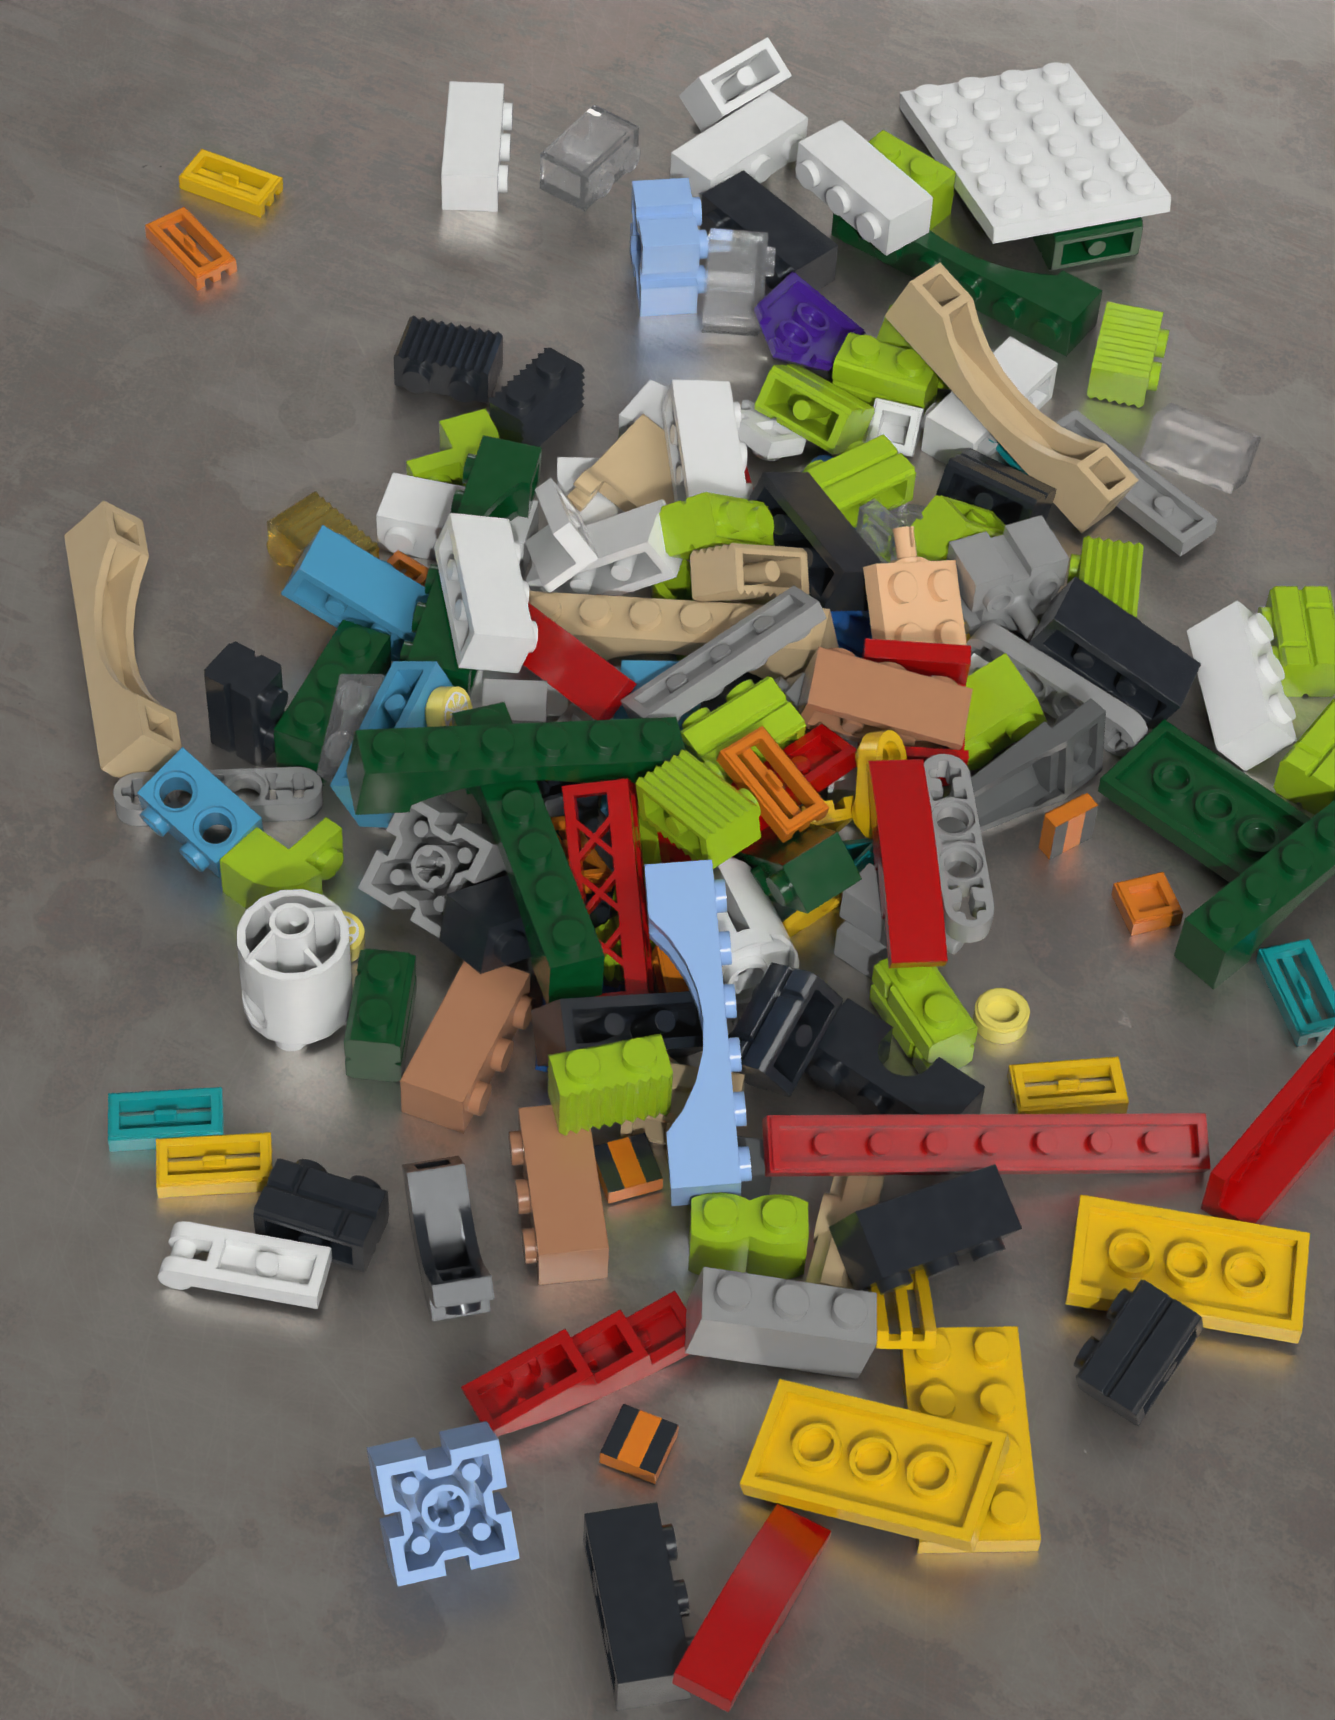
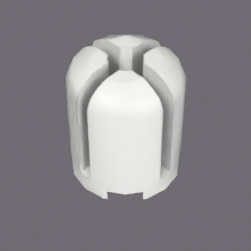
[713,857,800,1014]

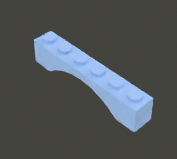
[644,860,752,1206]

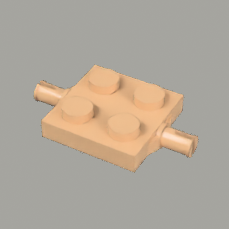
[863,526,967,645]

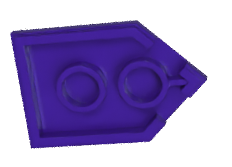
[754,272,866,371]

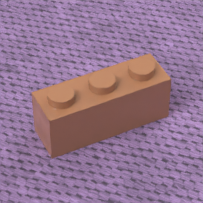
[797,647,973,750]
[400,961,536,1134]
[508,1105,609,1285]

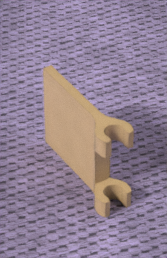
[567,414,675,512]

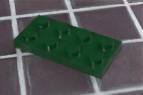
[1098,719,1311,882]

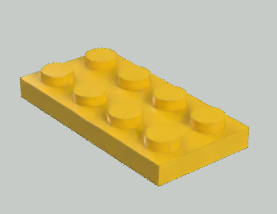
[1065,1194,1310,1344]
[899,1326,1041,1554]
[740,1379,1010,1553]

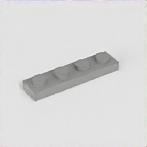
[1056,409,1218,557]
[621,586,827,721]

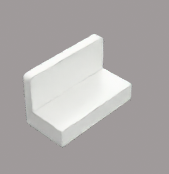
[526,478,598,593]

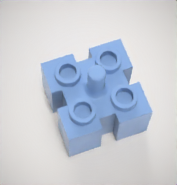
[629,178,731,317]
[367,1421,520,1586]

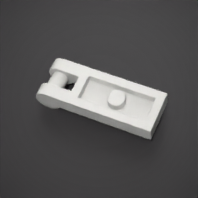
[158,1221,332,1309]

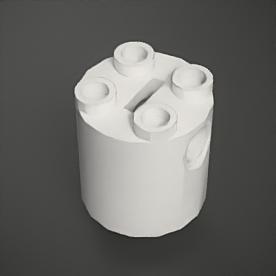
[237,889,353,1051]

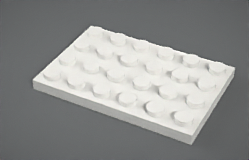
[900,62,1171,244]

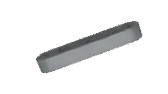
[967,623,1148,757]
[924,754,995,943]
[113,767,323,827]

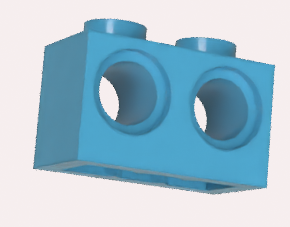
[137,747,264,878]

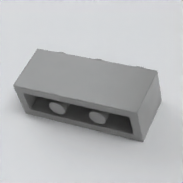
[685,1267,877,1379]

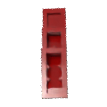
[523,602,637,720]
[867,759,948,968]
[461,1290,690,1437]
[672,1504,832,1713]

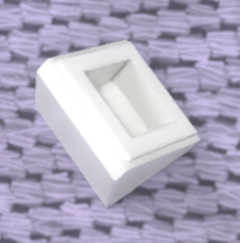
[866,398,924,457]

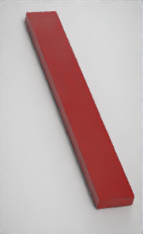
[762,1113,1211,1177]

